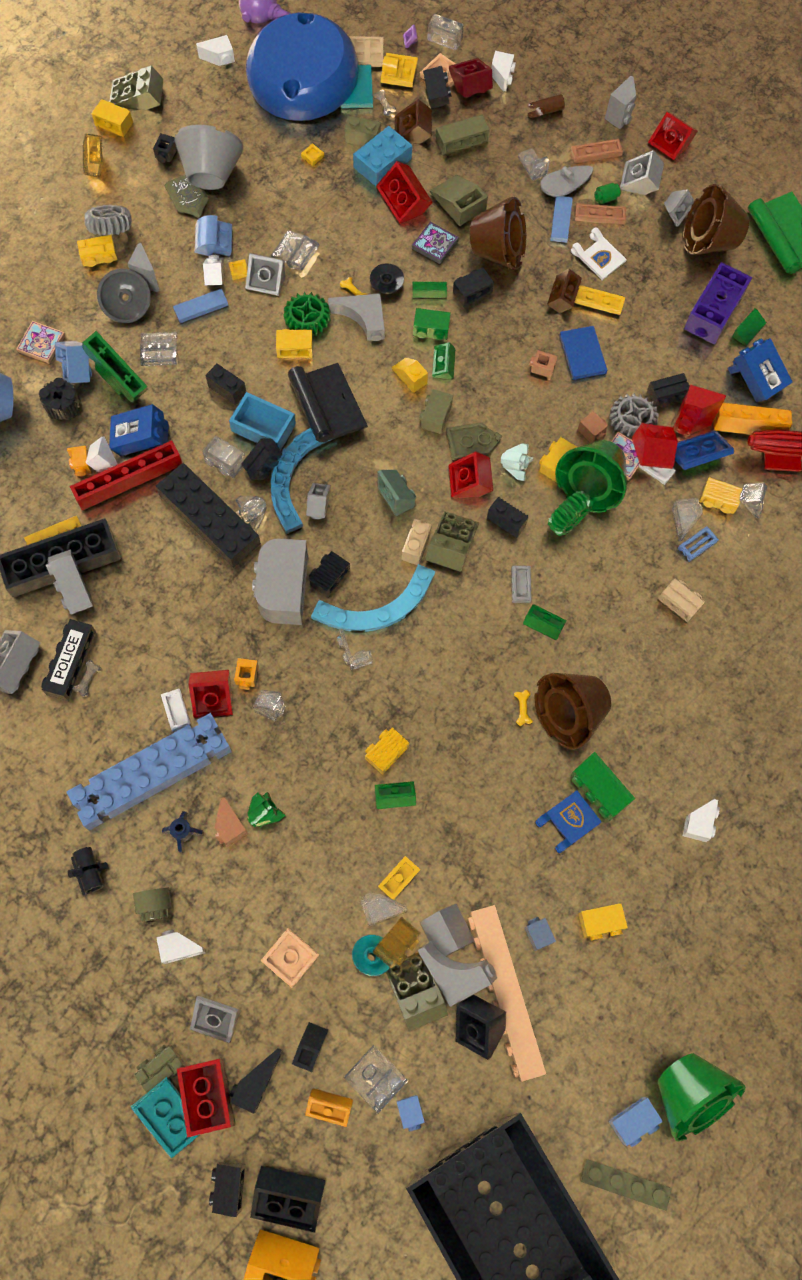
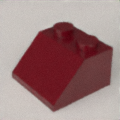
[449,58,493,97]

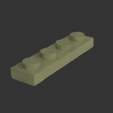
[580,1159,672,1211]

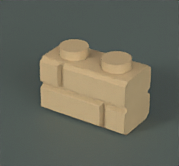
[402,519,432,565]
[658,578,705,623]

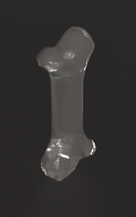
[373,89,396,116]
[73,660,101,697]

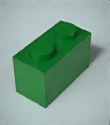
[413,308,451,340]

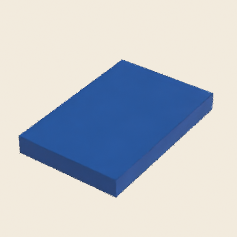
[559,326,608,380]
[675,431,734,470]

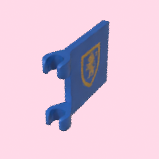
[535,790,602,853]

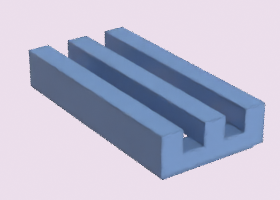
[678,526,719,562]

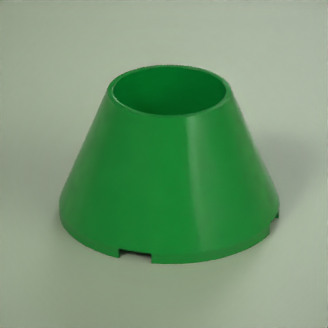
[555,440,627,513]
[658,1053,746,1142]

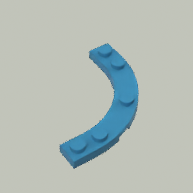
[271,428,335,534]

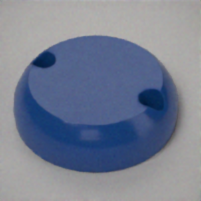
[246,12,359,121]

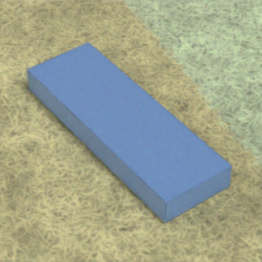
[550,196,573,243]
[173,289,229,323]

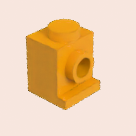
[67,446,92,477]
[234,658,259,690]

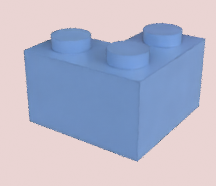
[55,341,92,383]

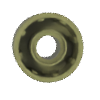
[133,887,172,922]

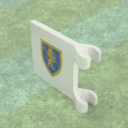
[571,227,627,280]

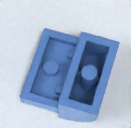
[195,215,232,257]

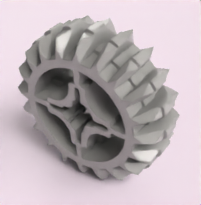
[84,204,132,236]
[609,393,659,438]

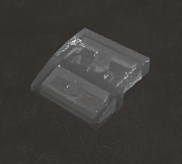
[271,230,320,270]
[140,332,178,366]

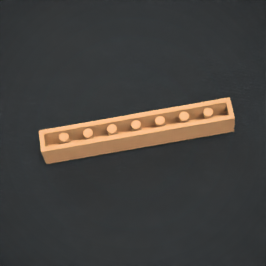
[468,905,546,1082]

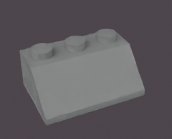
[0,630,40,694]

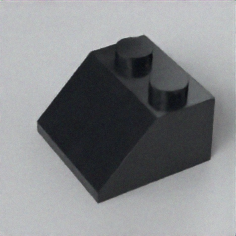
[456,995,506,1060]
[209,1162,246,1217]

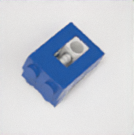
[728,338,793,402]
[109,404,169,456]

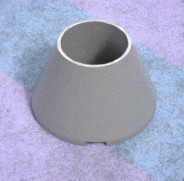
[175,125,243,190]

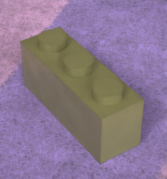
[436,115,490,155]

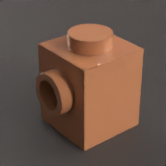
[577,411,608,443]

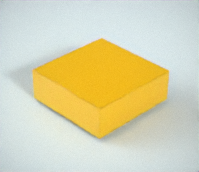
[301,143,325,166]
[228,259,248,280]

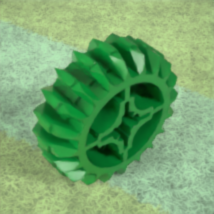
[283,291,331,336]
[548,491,594,536]

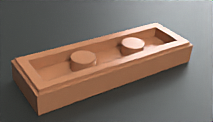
[570,139,623,163]
[575,203,626,225]

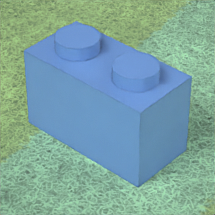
[609,1097,663,1147]

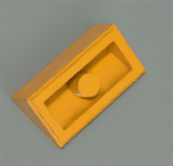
[305,1088,353,1127]

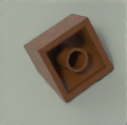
[395,99,432,144]

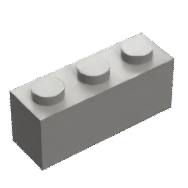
[46,549,93,614]

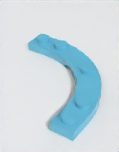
[311,564,436,632]

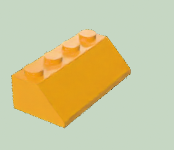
[714,402,792,435]

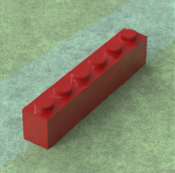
[70,440,182,511]

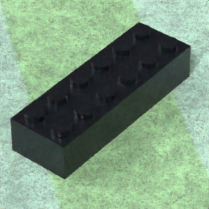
[156,463,261,568]
[0,518,121,598]

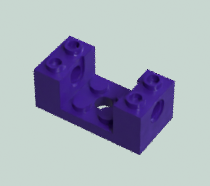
[684,262,752,345]

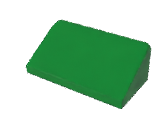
[412,282,447,298]
[732,308,767,346]
[432,342,456,379]
[523,604,567,640]
[375,781,416,809]

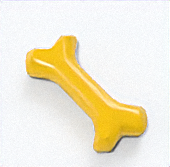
[340,277,368,296]
[514,690,533,726]

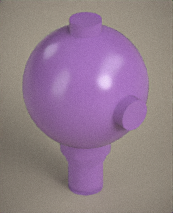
[239,0,291,23]

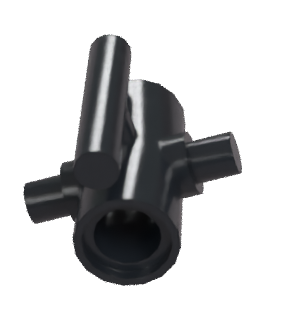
[68,847,108,897]

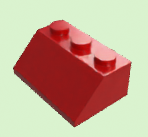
[376,161,433,224]
[673,384,726,435]
[177,1058,235,1138]

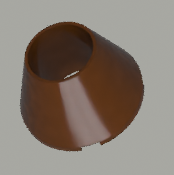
[683,184,749,255]
[470,197,527,270]
[534,673,611,749]

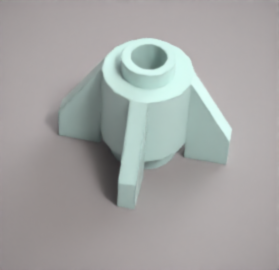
[501,443,533,481]

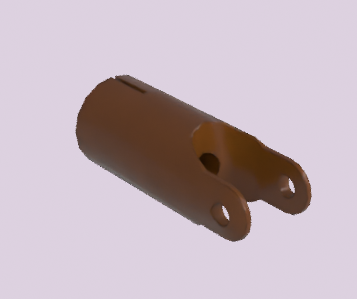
[527,94,565,118]

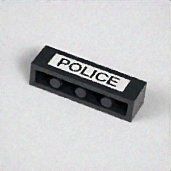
[41,619,96,702]

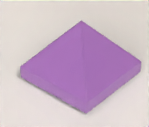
[403,24,418,48]

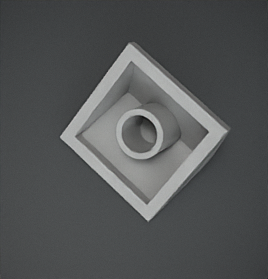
[128,243,160,292]
[245,253,286,296]
[420,904,474,956]
[190,996,241,1043]

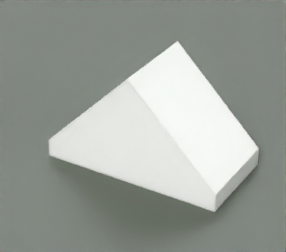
[86,437,118,473]

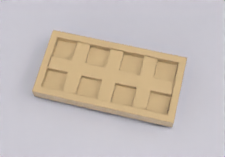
[349,36,384,67]

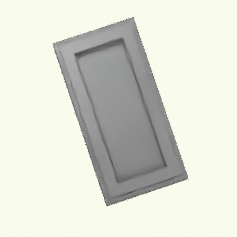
[511,566,531,603]

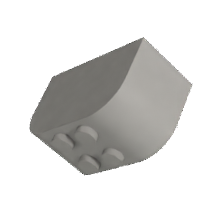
[252,539,308,625]

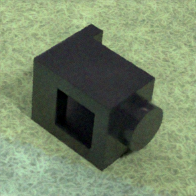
[153,133,178,163]

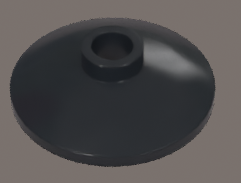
[370,263,404,294]

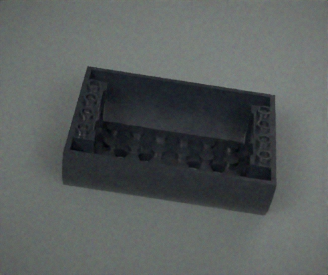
[406,1113,619,1280]

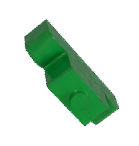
[82,331,148,403]

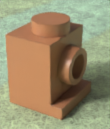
[529,350,558,380]

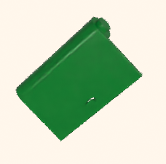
[748,191,802,274]

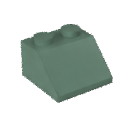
[377,470,416,516]

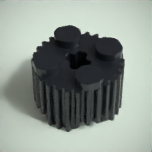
[39,378,80,420]

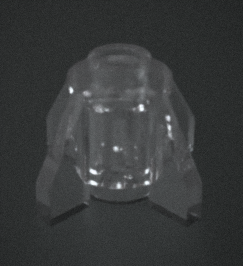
[235,496,267,531]

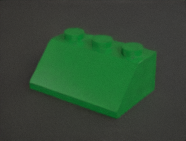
[571,752,636,821]

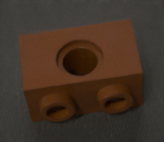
[547,269,582,313]

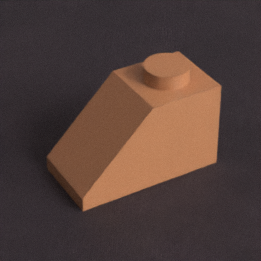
[214,797,248,847]

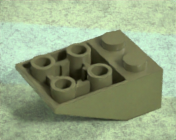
[110,65,164,110]
[430,175,488,226]
[426,511,479,572]
[386,952,448,1031]

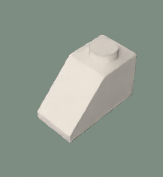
[196,35,235,66]
[156,930,206,964]

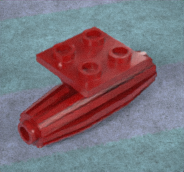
[748,429,802,472]

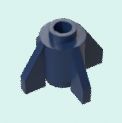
[162,811,204,853]

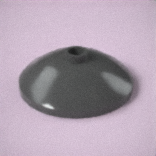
[97,269,151,323]

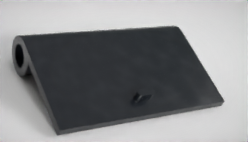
[288,363,368,442]

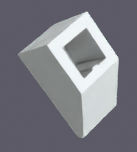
[492,51,516,92]
[203,255,224,285]
[682,799,720,842]

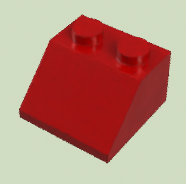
[648,112,698,160]
[632,423,678,469]
[449,451,493,498]
[188,670,233,718]

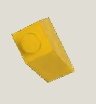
[392,358,428,393]

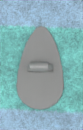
[541,165,593,197]

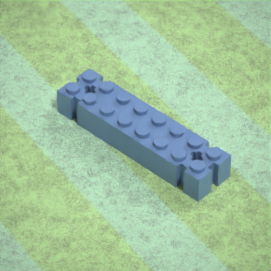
[66,713,232,831]

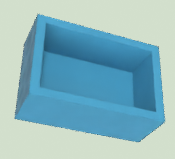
[353,126,412,186]
[229,392,296,451]

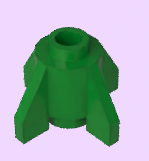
[247,792,286,828]

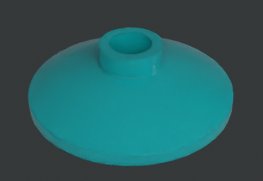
[352,935,393,976]

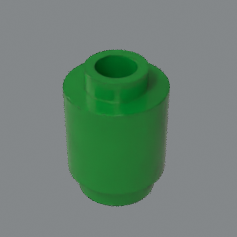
[594,183,621,204]

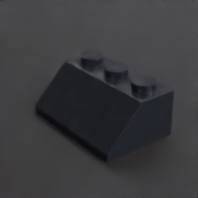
[250,1166,326,1233]

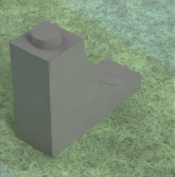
[328,294,385,341]
[417,941,497,1007]

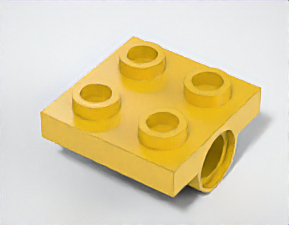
[381,53,418,87]

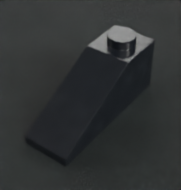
[229,1048,283,1114]

